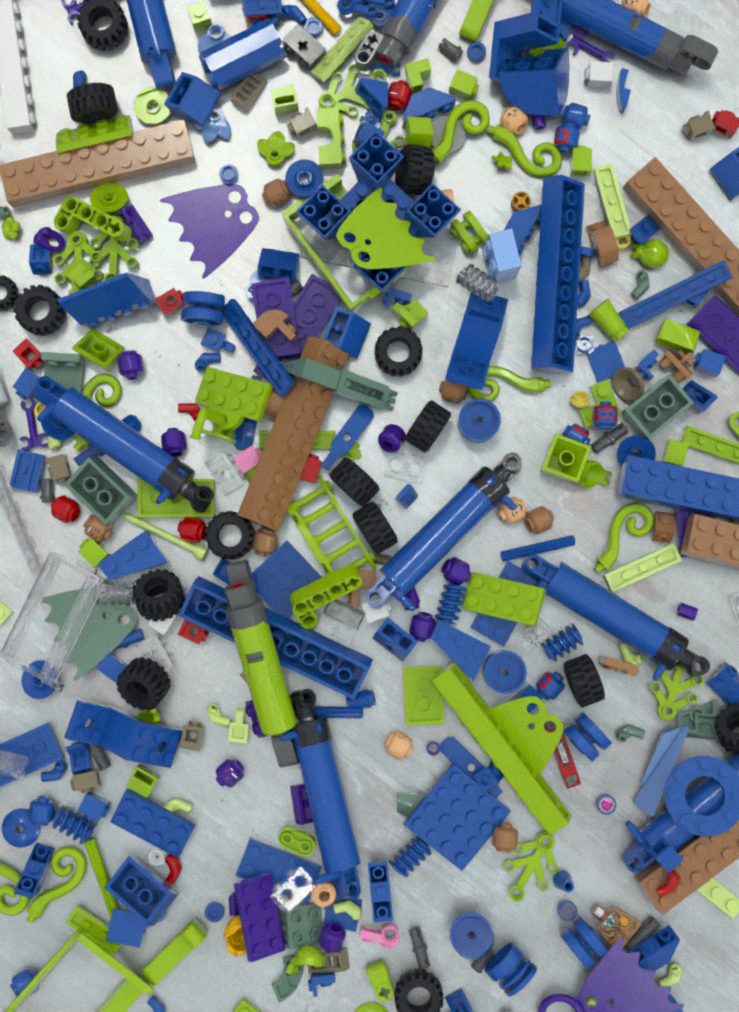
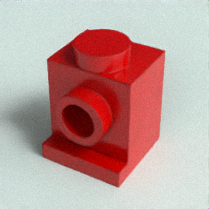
[712,110,739,139]
[155,287,186,318]
[12,338,44,370]
[299,454,322,484]
[177,619,209,645]

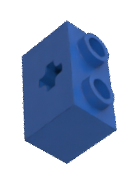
[372,618,418,662]

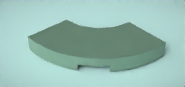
[272,952,304,1003]

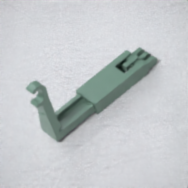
[280,358,398,411]

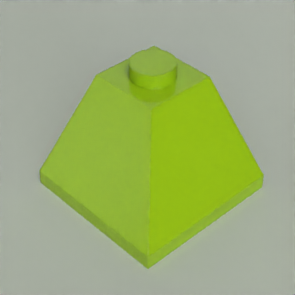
[540,433,592,483]

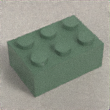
[621,373,694,440]
[64,455,137,525]

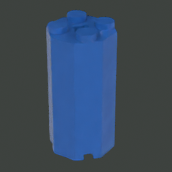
[198,18,286,91]

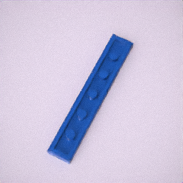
[618,260,733,329]
[221,299,296,397]

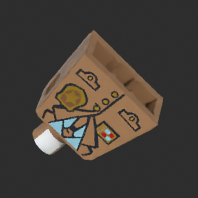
[592,904,642,948]

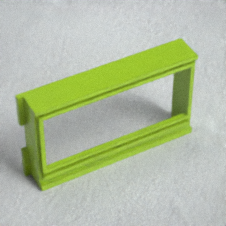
[281,173,407,312]

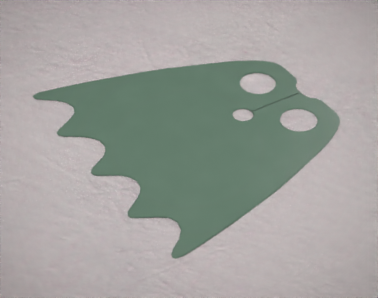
[38,586,137,681]

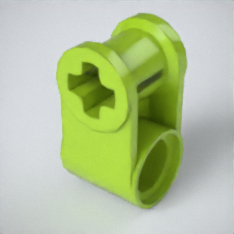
[365,960,393,1002]

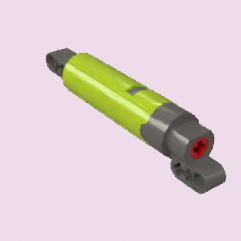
[224,560,299,768]

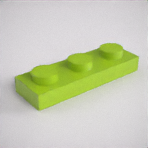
[65,905,121,955]

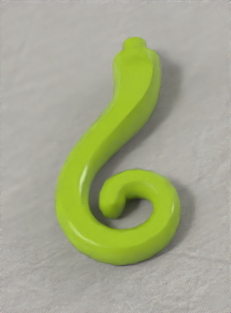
[432,100,490,164]
[487,124,562,177]
[468,366,551,402]
[73,373,122,452]
[594,503,654,574]
[27,846,86,923]
[0,862,30,916]

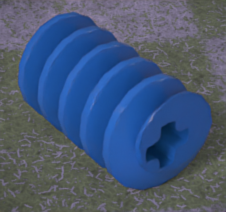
[434,583,468,625]
[540,623,584,662]
[52,805,97,845]
[388,836,432,877]

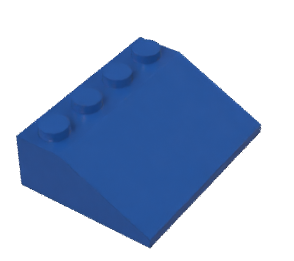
[57,272,156,329]

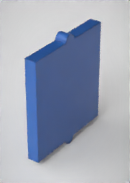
[585,341,625,383]
[323,894,363,932]
[106,908,145,948]

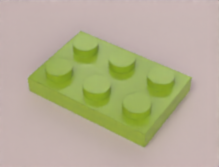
[403,665,445,726]

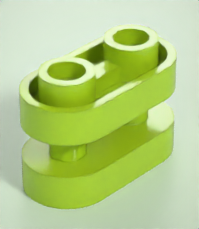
[449,210,489,254]
[278,825,316,856]

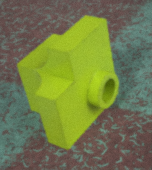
[66,262,98,294]
[392,299,429,331]

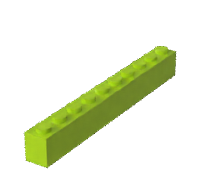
[432,662,572,835]

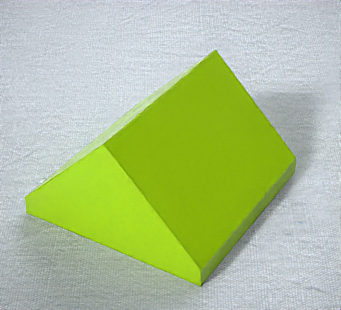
[72,328,125,373]

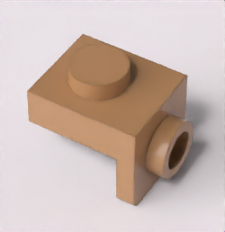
[652,511,675,543]

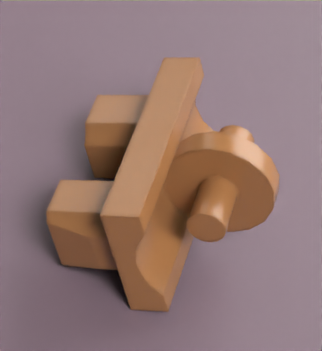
[659,349,694,383]

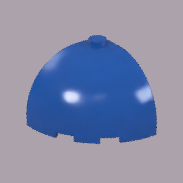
[499,48,570,117]

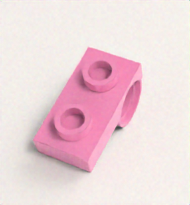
[359,922,399,948]

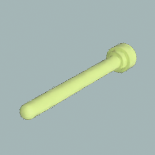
[123,513,209,561]

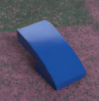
[616,68,631,114]

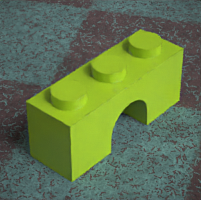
[316,107,346,170]

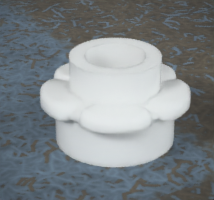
[147,847,167,866]

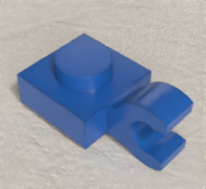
[201,327,236,353]

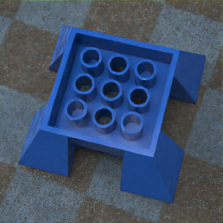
[296,130,461,292]

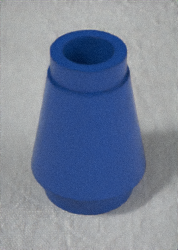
[346,689,376,708]
[553,871,574,893]

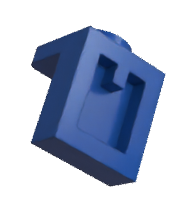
[29,244,52,275]
[382,288,412,310]
[635,349,659,381]
[308,972,336,997]

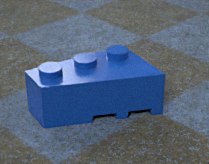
[98,530,170,580]
[430,620,491,681]

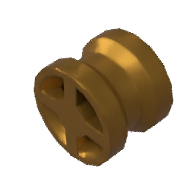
[510,191,531,212]

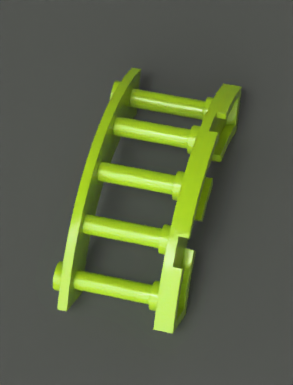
[287,475,377,575]

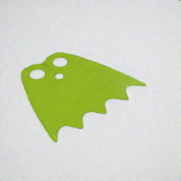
[336,187,436,269]
[461,696,564,773]

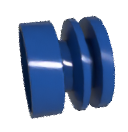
[484,942,537,997]

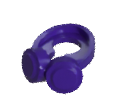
[33,227,65,252]

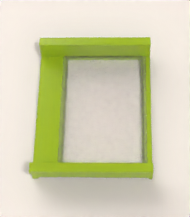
[4,928,153,1012]

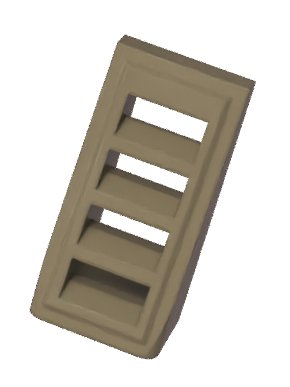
[230,73,268,112]
[308,949,350,974]

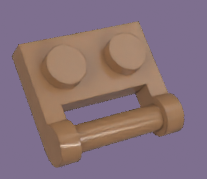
[598,655,639,676]

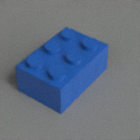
[104,856,179,926]

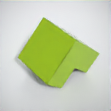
[404,58,431,94]
[271,84,299,115]
[404,116,434,147]
[126,764,161,798]

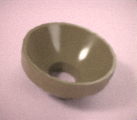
[612,367,645,402]

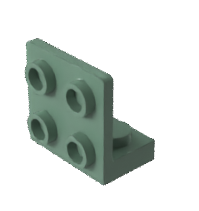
[41,352,84,393]
[277,903,322,949]

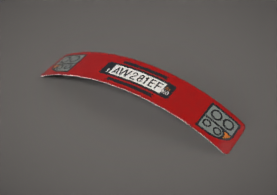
[544,721,581,789]

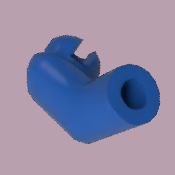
[281,5,307,25]
[73,70,87,88]
[577,280,591,307]
[575,316,592,339]
[195,353,221,372]
[41,760,67,782]
[147,995,165,1012]

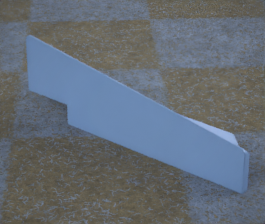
[633,723,689,817]

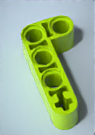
[459,0,495,42]
[54,196,132,242]
[289,565,362,629]
[140,918,208,986]

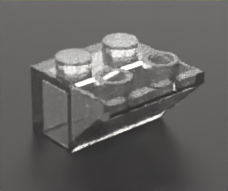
[314,599,366,648]

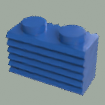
[258,248,300,281]

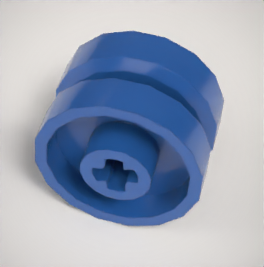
[181,291,225,326]
[457,399,501,443]
[482,650,527,694]
[563,712,612,762]
[450,913,494,960]
[560,917,608,969]

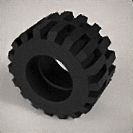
[77,0,128,51]
[66,83,118,124]
[395,144,435,195]
[13,284,66,336]
[375,326,423,377]
[405,400,451,453]
[329,457,380,507]
[353,501,398,554]
[205,511,254,560]
[132,569,185,622]
[564,654,605,708]
[116,657,171,711]
[714,702,739,756]
[394,969,444,1012]

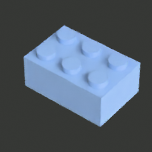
[482,228,521,283]

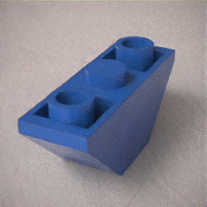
[402,87,456,129]
[504,205,541,256]
[14,843,54,899]
[368,861,393,923]
[626,925,680,970]

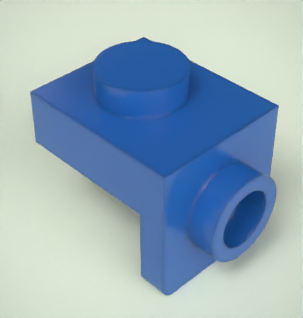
[66,742,92,775]
[473,760,504,792]

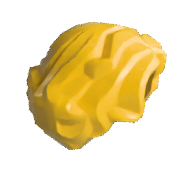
[223,915,246,956]

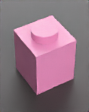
[233,446,262,475]

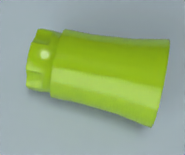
[588,298,629,342]

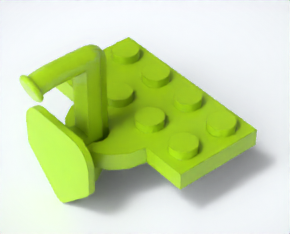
[190,366,273,444]

